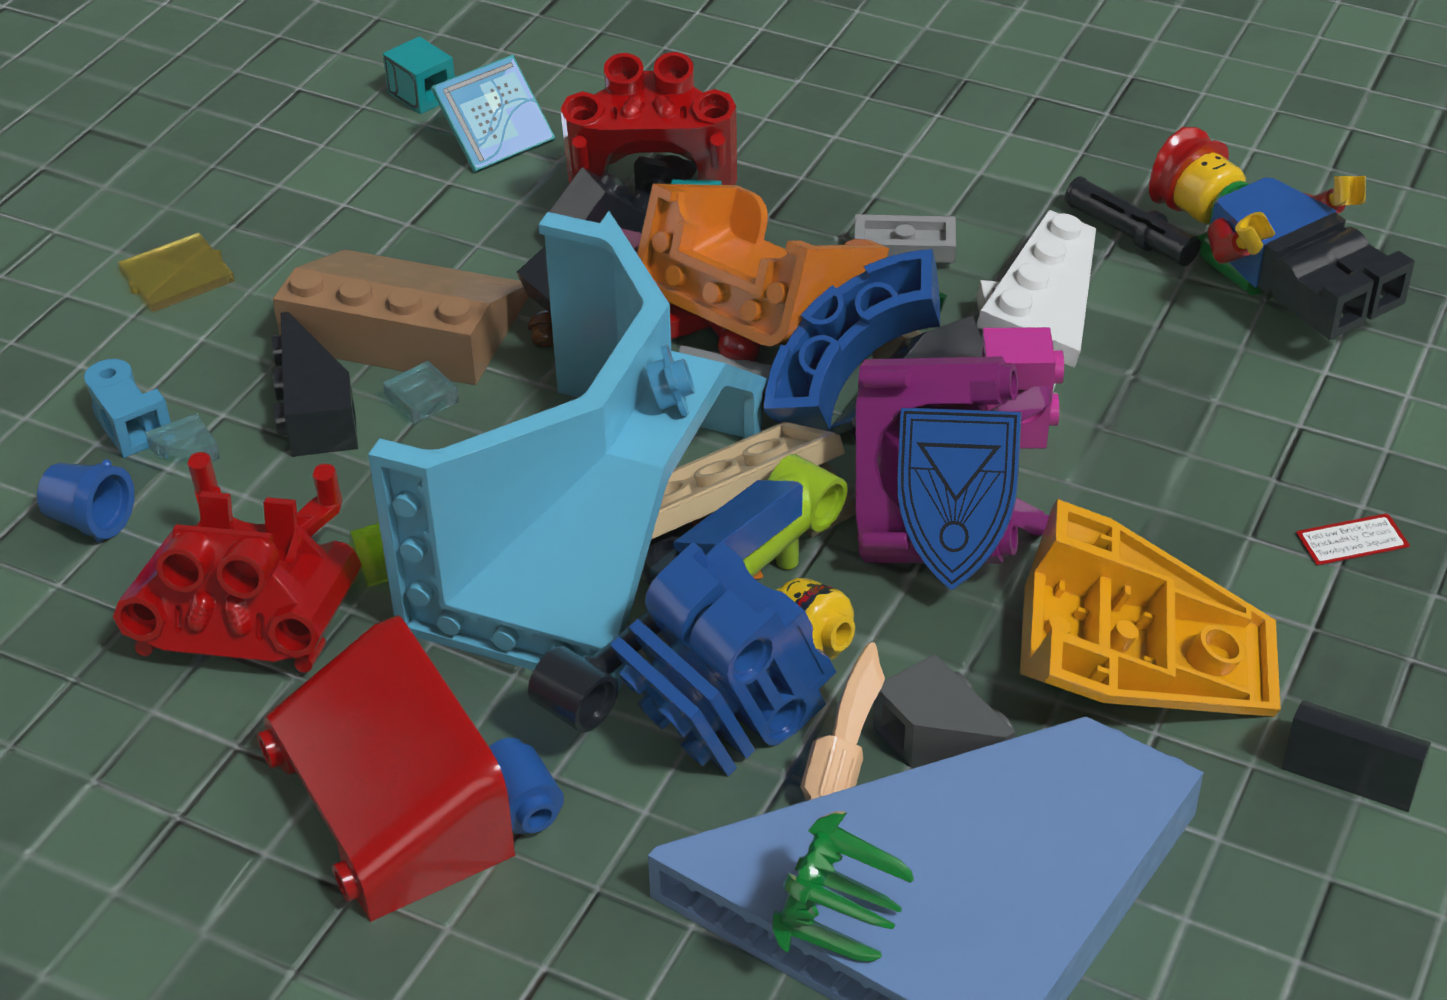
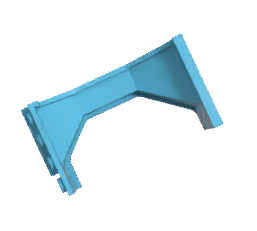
[368,211,768,690]

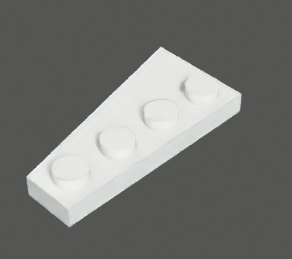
[977,210,1096,368]

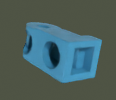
[84,359,175,458]

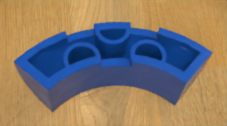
[764,249,940,432]

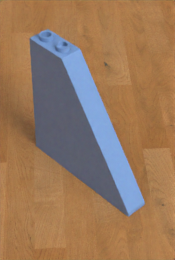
[648,716,1204,1000]

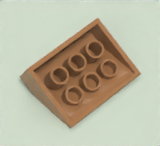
[273,249,529,385]

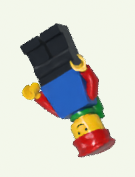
[1149,127,1415,340]

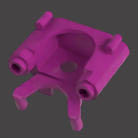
[856,356,1052,564]

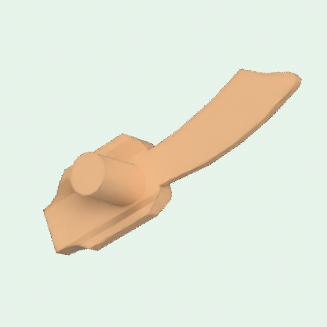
[800,643,885,801]

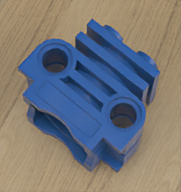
[610,541,836,777]

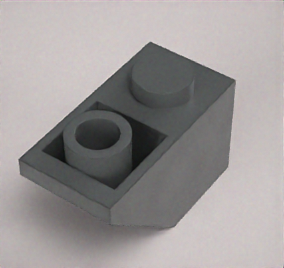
[873,654,1015,768]

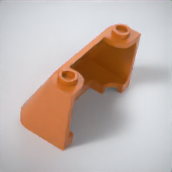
[637,184,889,347]

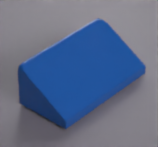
[674,480,803,559]

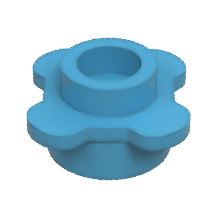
[647,345,695,416]

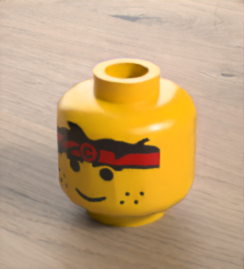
[776,578,855,661]

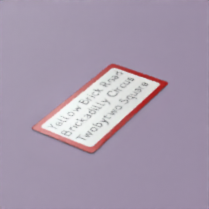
[1296,513,1410,565]

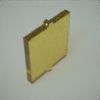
[118,233,235,312]

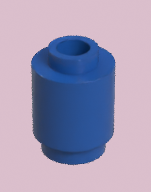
[489,738,564,834]

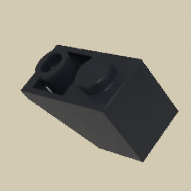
[549,167,650,234]

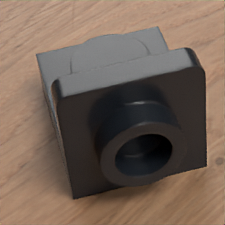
[634,154,698,197]

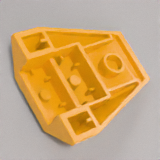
[1020,499,1281,717]

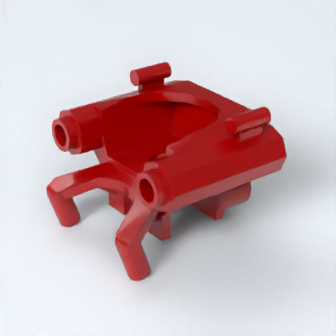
[560,52,737,185]
[113,452,362,673]

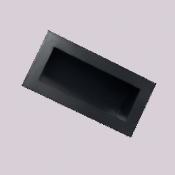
[1282,700,1431,812]

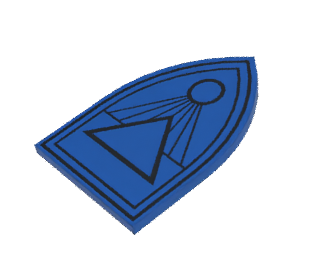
[897,408,1022,590]

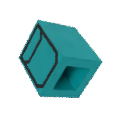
[383,36,455,114]

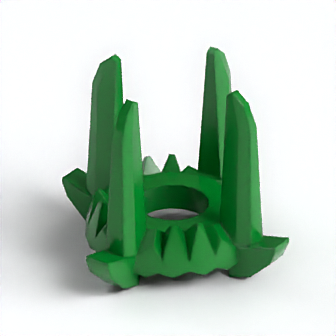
[772,811,914,962]

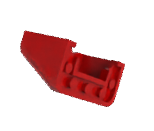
[257,615,515,922]

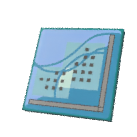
[431,55,556,173]

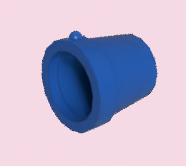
[37,459,135,543]

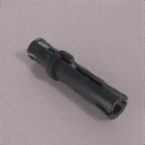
[1065,176,1201,266]

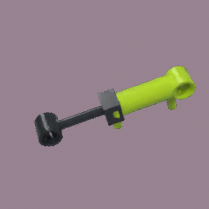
[528,454,847,733]

